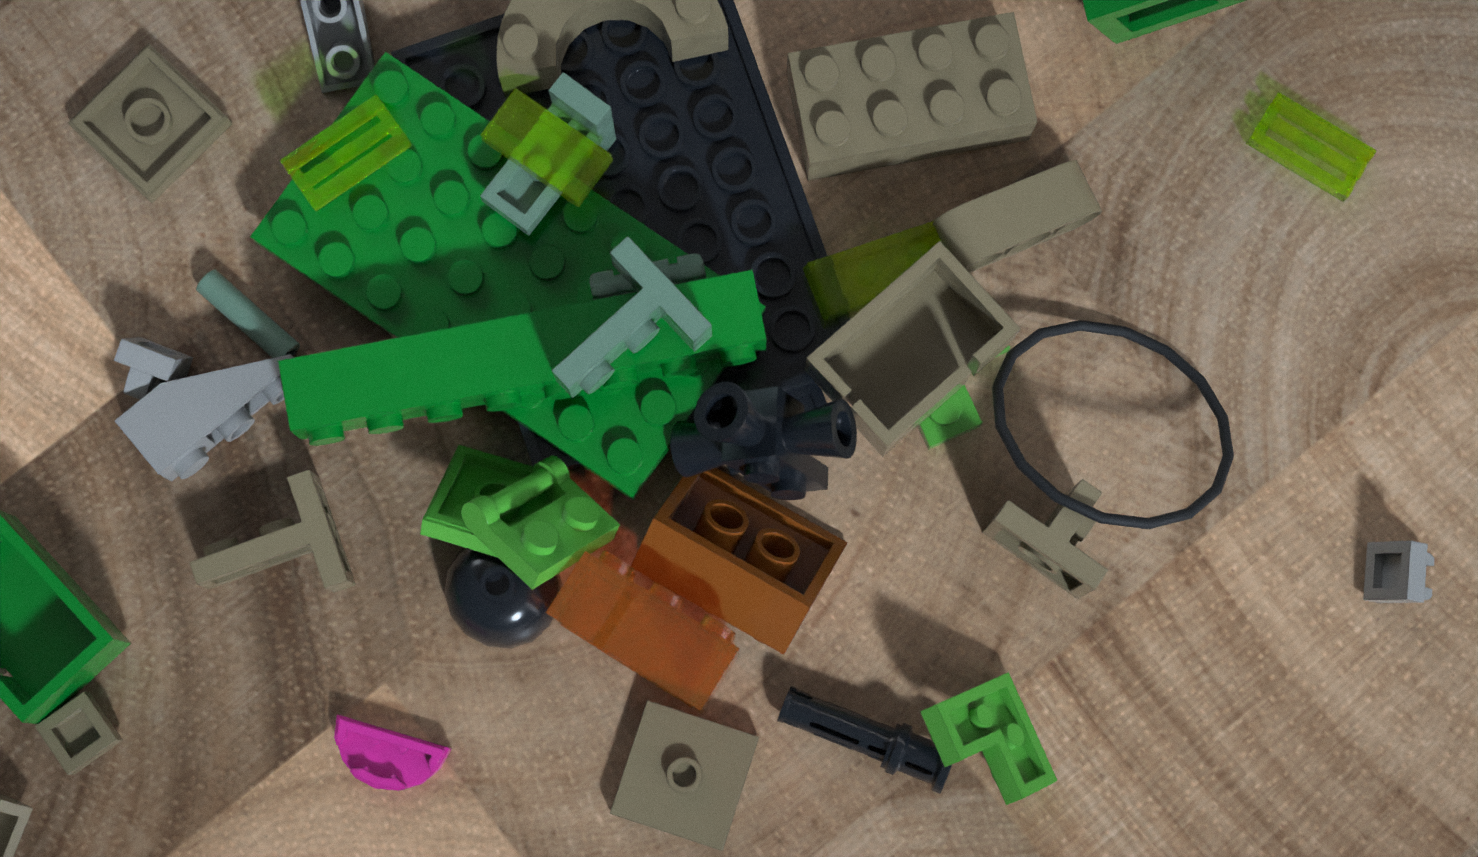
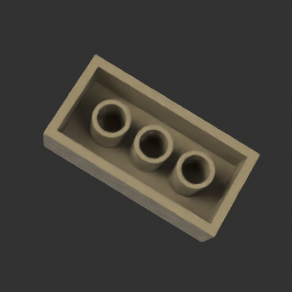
[786,12,1037,181]

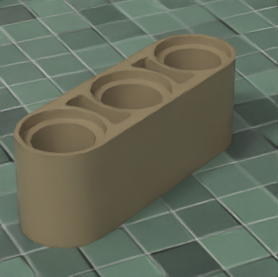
[933,160,1102,273]

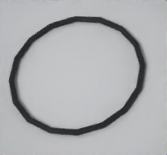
[992,320,1234,529]

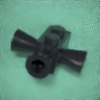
[670,382,857,500]

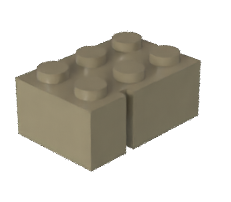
[804,241,1021,457]

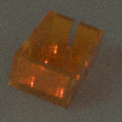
[546,550,740,714]

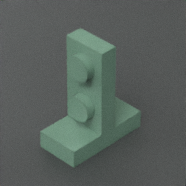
[480,72,616,236]
[552,236,712,398]

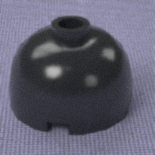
[445,548,563,649]

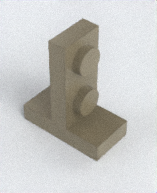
[189,470,356,593]

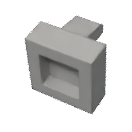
[114,337,193,400]
[1363,541,1434,603]

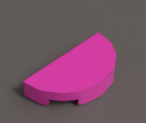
[334,715,452,791]

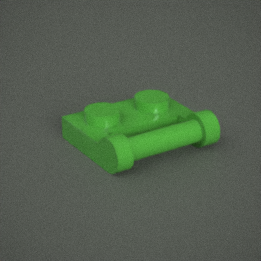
[461,455,620,590]

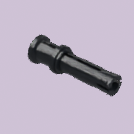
[777,686,952,794]

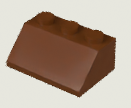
[630,468,848,655]

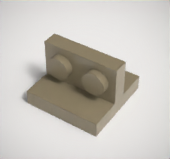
[982,479,1108,599]

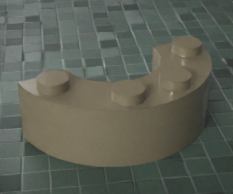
[497,0,728,98]

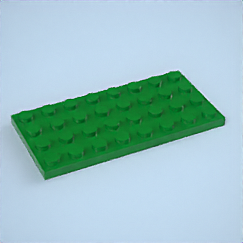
[250,51,766,501]

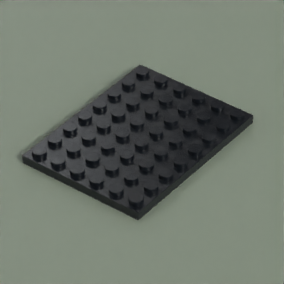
[391,0,851,470]

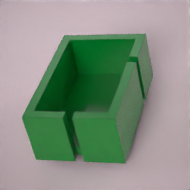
[0,511,131,724]

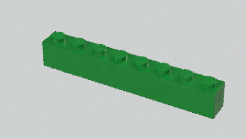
[278,270,767,446]

